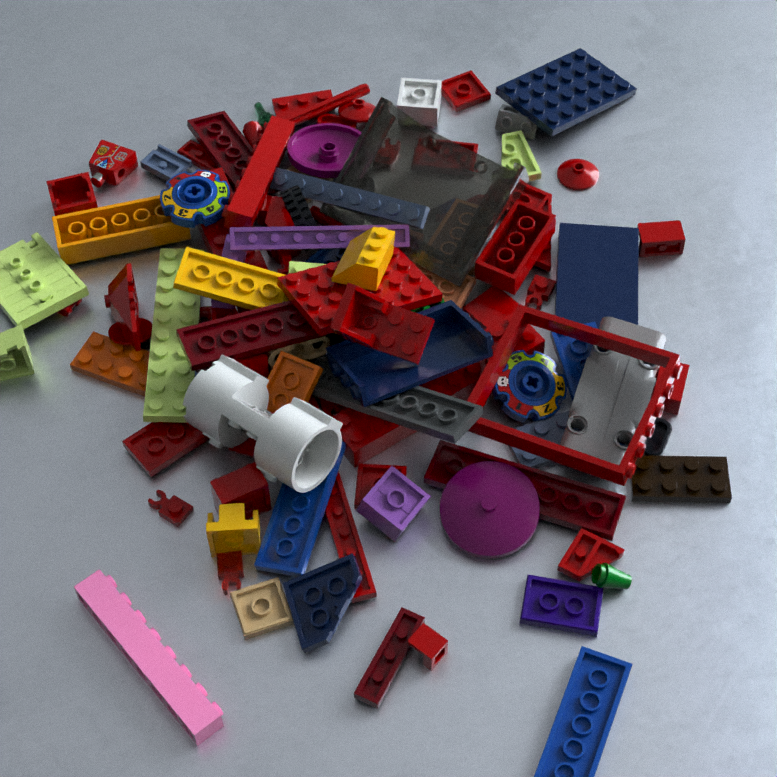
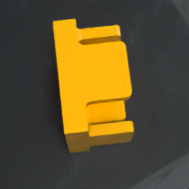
[206,503,261,557]

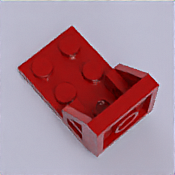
[331,283,435,365]

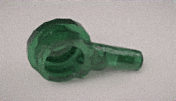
[254,102,274,128]

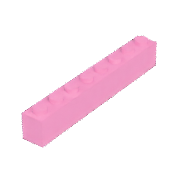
[74,569,224,746]

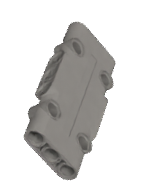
[560,317,666,465]

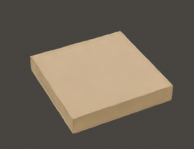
[230,577,294,640]

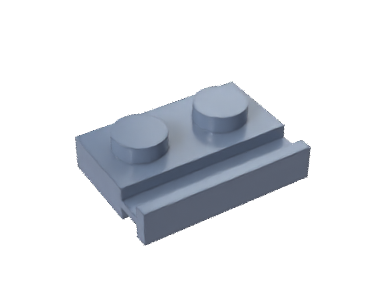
[140,144,192,181]

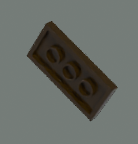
[630,455,732,503]

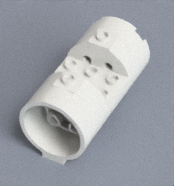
[183,355,343,493]

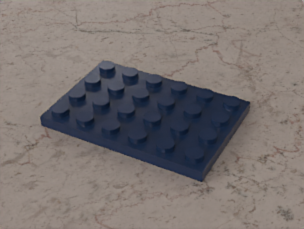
[495,48,637,137]

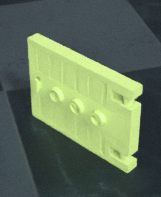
[0,232,89,330]

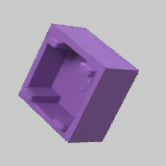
[356,466,431,542]

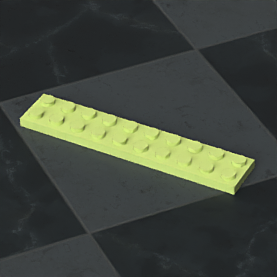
[143,248,204,423]

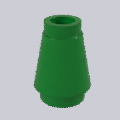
[591,563,632,590]

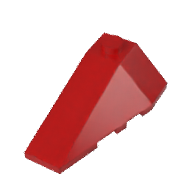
[104,263,141,351]

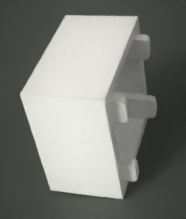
[397,78,442,127]

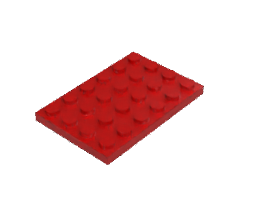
[277,247,443,336]

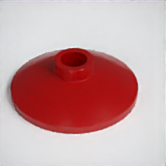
[338,99,378,123]
[557,159,599,191]
[108,318,152,345]

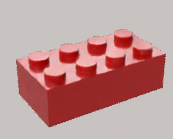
[475,199,556,295]

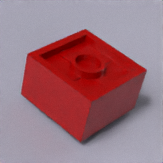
[46,172,98,216]
[210,462,272,520]

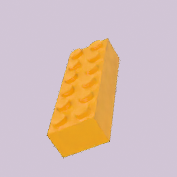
[52,195,191,265]

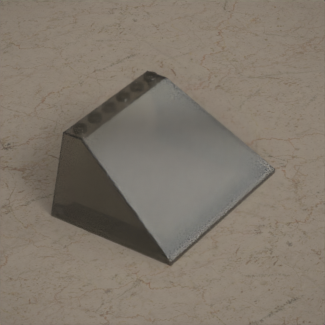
[319,97,530,287]

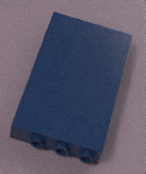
[554,223,639,328]
[325,300,494,407]

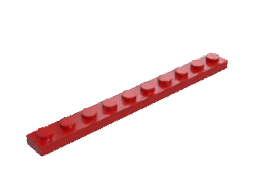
[308,395,377,603]

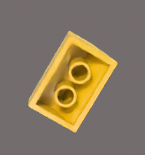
[331,227,395,291]

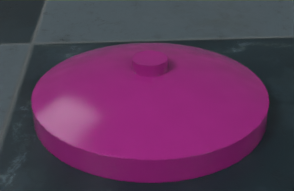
[287,123,371,178]
[440,461,540,559]

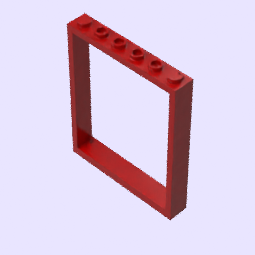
[467,304,683,486]

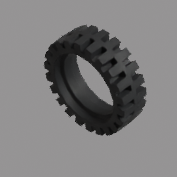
[280,185,317,252]

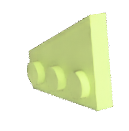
[501,130,542,186]

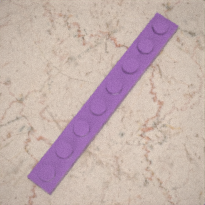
[230,225,410,251]

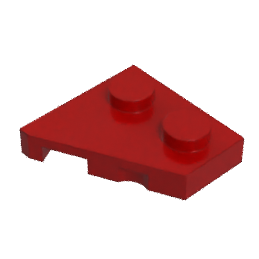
[557,528,625,582]

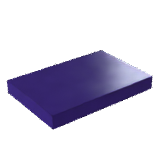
[519,574,604,637]

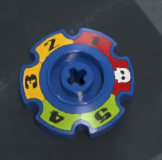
[160,170,230,228]
[492,350,567,423]

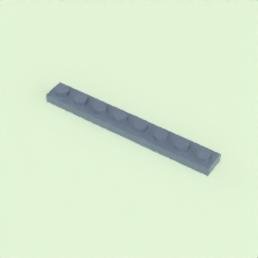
[270,167,430,230]

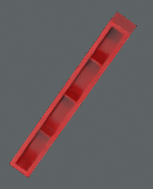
[222,115,296,229]

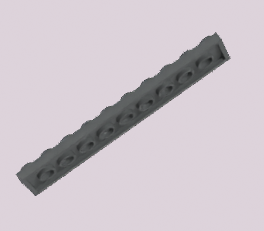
[269,356,484,444]

